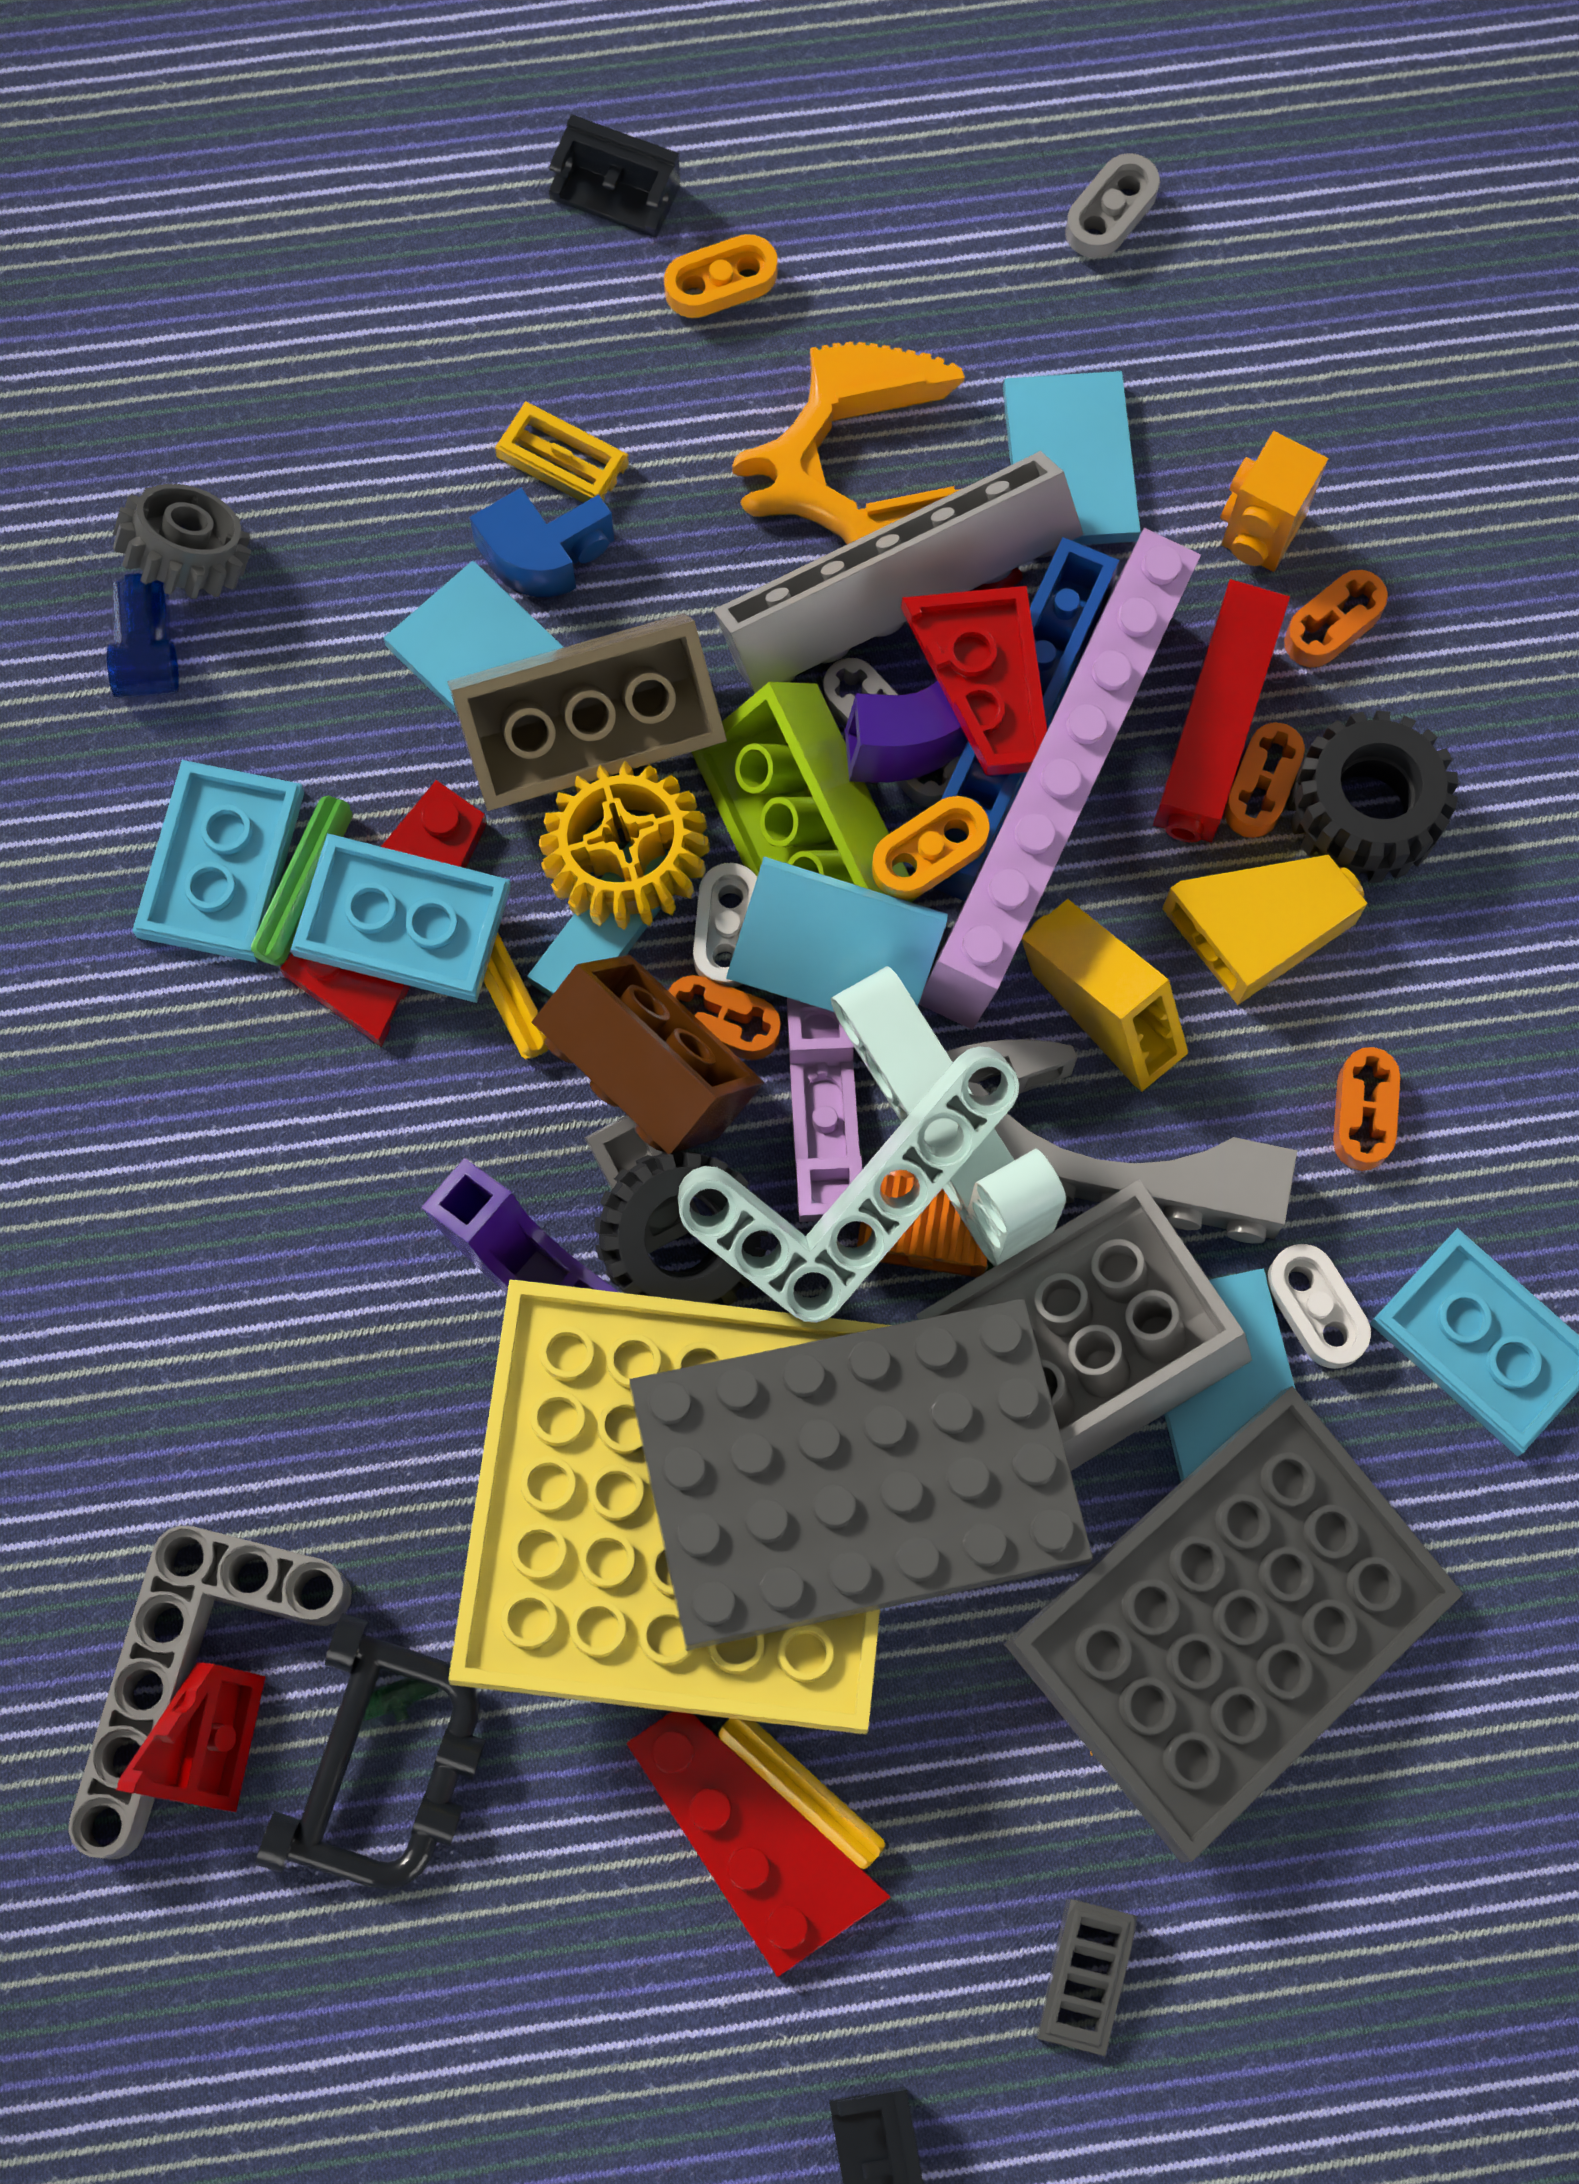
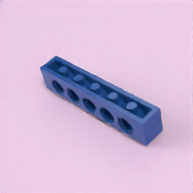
[913,537,1119,901]

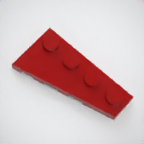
[280,780,487,1047]
[626,1711,891,1977]

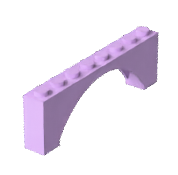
[919,528,1201,1030]

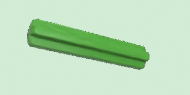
[251,795,353,966]

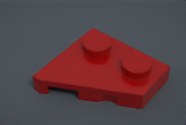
[116,1662,266,1812]

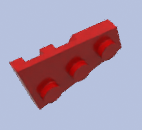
[901,586,1047,776]

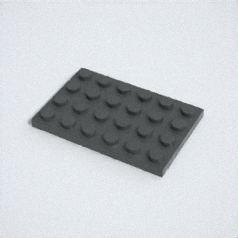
[629,1299,1093,1651]
[1004,1386,1463,1863]

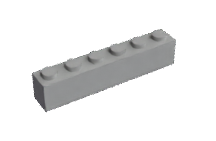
[713,451,1084,693]

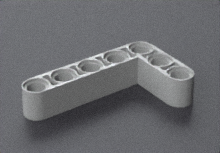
[68,1525,352,1859]

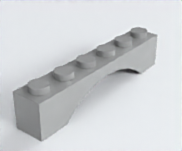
[968,1082,1298,1243]

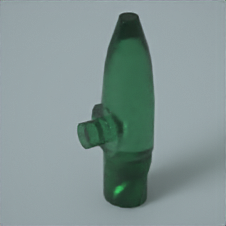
[363,1678,440,1723]

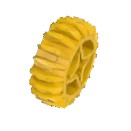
[539,761,710,931]

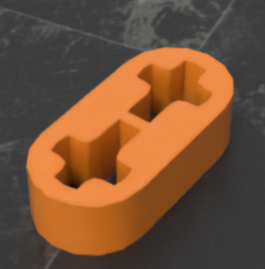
[1284,570,1388,668]
[1224,722,1305,838]
[668,975,781,1061]
[1333,1047,1400,1171]

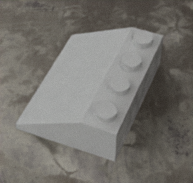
[916,1179,1252,1471]

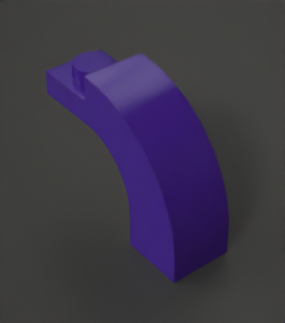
[845,676,968,783]
[421,1157,620,1294]

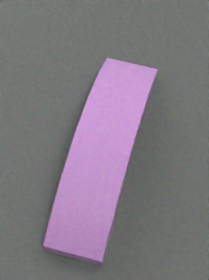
[787,998,862,1222]

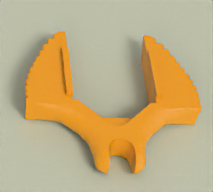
[732,342,965,544]

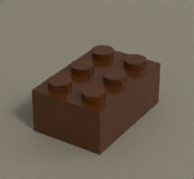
[531,955,765,1154]

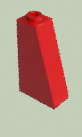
[1153,579,1290,843]

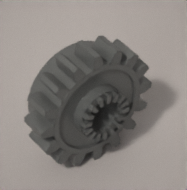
[113,484,251,599]

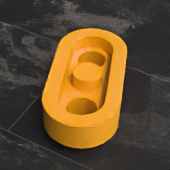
[664,234,778,318]
[872,796,990,900]

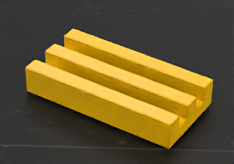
[495,401,629,503]

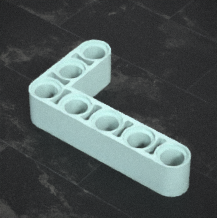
[831,966,1066,1266]
[678,1046,1019,1323]

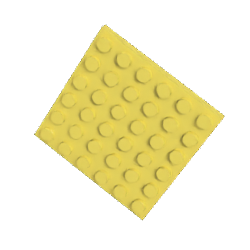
[449,1279,891,1734]

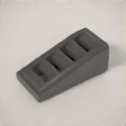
[1037,1899,1138,2056]

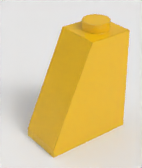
[1162,855,1368,1005]
[1021,899,1188,1092]

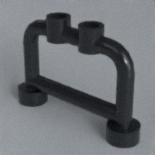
[255,1613,486,1890]

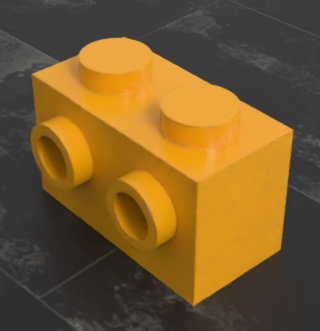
[1220,431,1329,572]

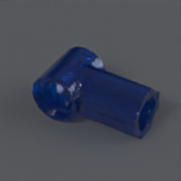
[107,573,179,699]

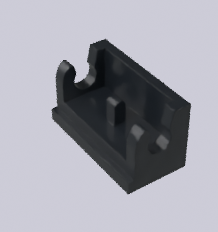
[549,114,681,238]
[829,2086,924,2184]

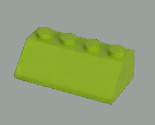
[691,682,918,902]

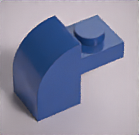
[469,487,615,597]

